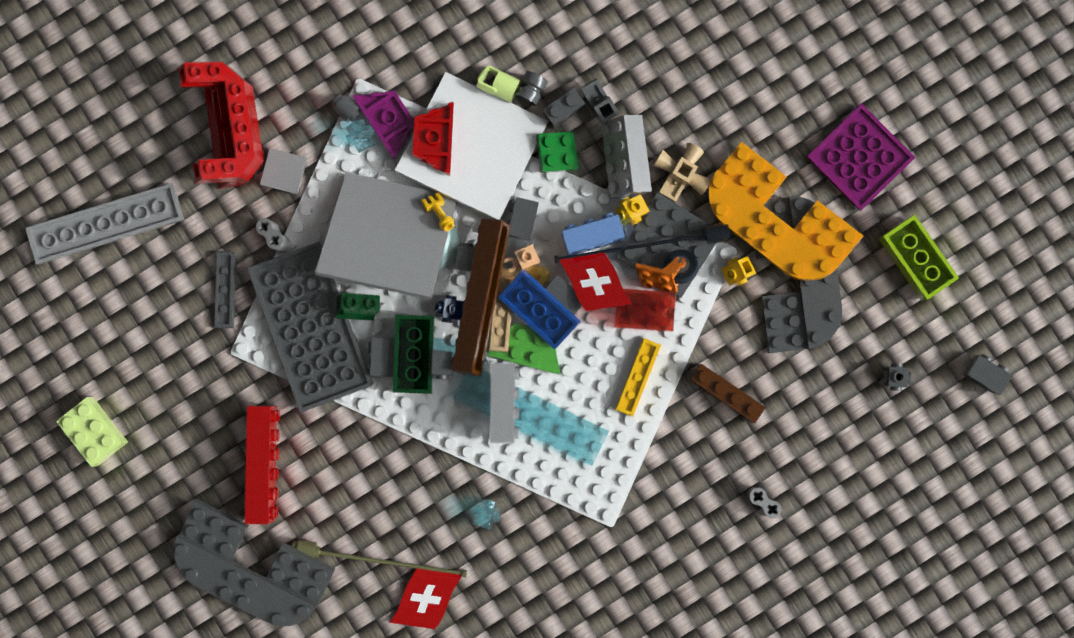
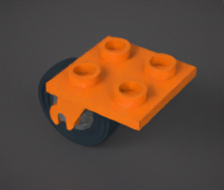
[635,249,699,293]

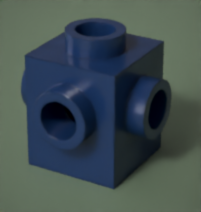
[434,295,464,323]

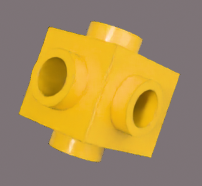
[615,194,649,226]
[721,256,756,286]

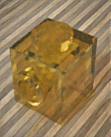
[528,265,550,286]

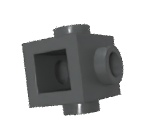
[882,363,911,391]

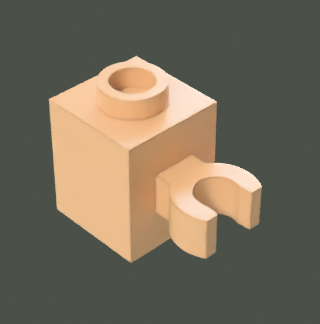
[504,244,540,273]

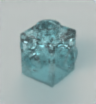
[346,119,376,153]
[472,499,501,530]

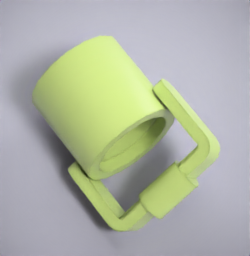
[476,66,521,103]

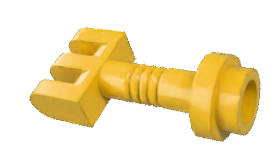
[421,192,454,231]

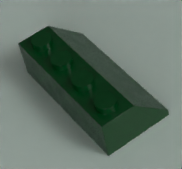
[393,315,434,394]

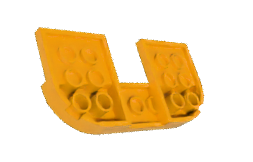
[709,141,863,281]

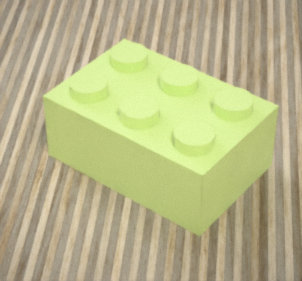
[56,397,128,467]

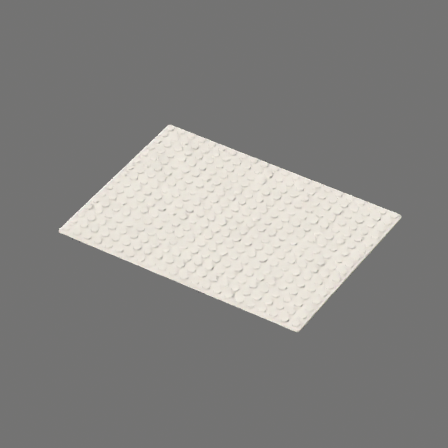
[231,79,737,527]

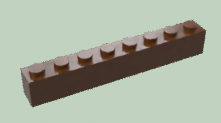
[451,219,510,376]

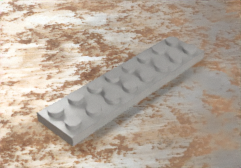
[25,183,184,265]

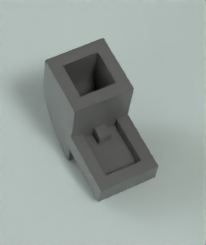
[580,78,619,123]

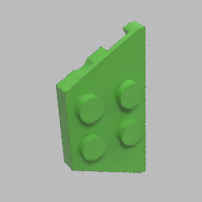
[488,323,560,374]

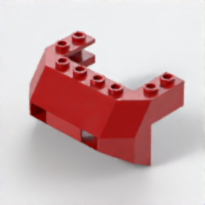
[177,62,264,189]

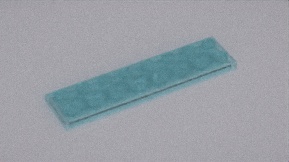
[453,370,609,466]

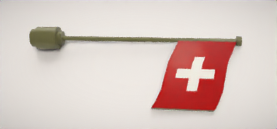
[292,540,467,629]

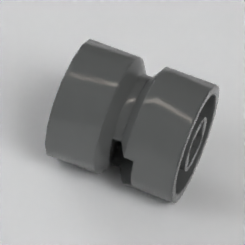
[514,71,548,106]

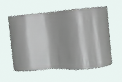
[256,218,290,253]
[747,487,781,518]

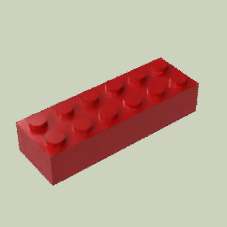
[245,406,280,524]

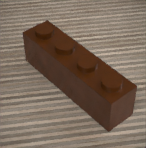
[689,364,766,423]

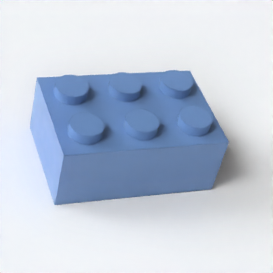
[562,213,625,255]

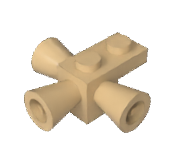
[652,143,711,203]

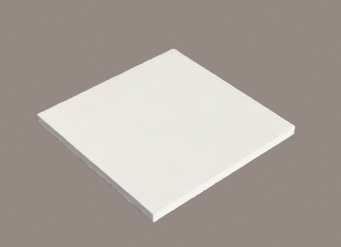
[395,72,548,220]

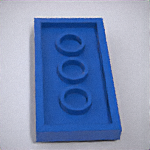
[498,269,581,350]

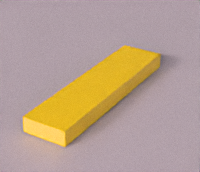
[615,338,661,416]

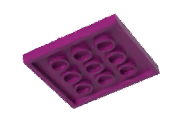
[806,103,916,211]

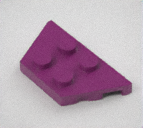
[353,91,414,159]

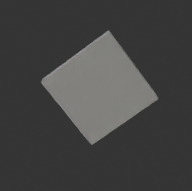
[260,148,307,195]

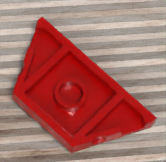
[412,102,454,176]

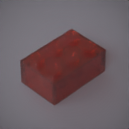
[614,289,676,332]

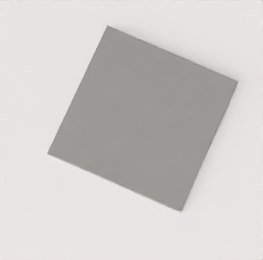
[315,172,457,300]

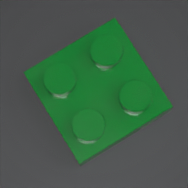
[536,132,579,173]

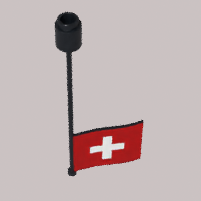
[554,223,730,312]

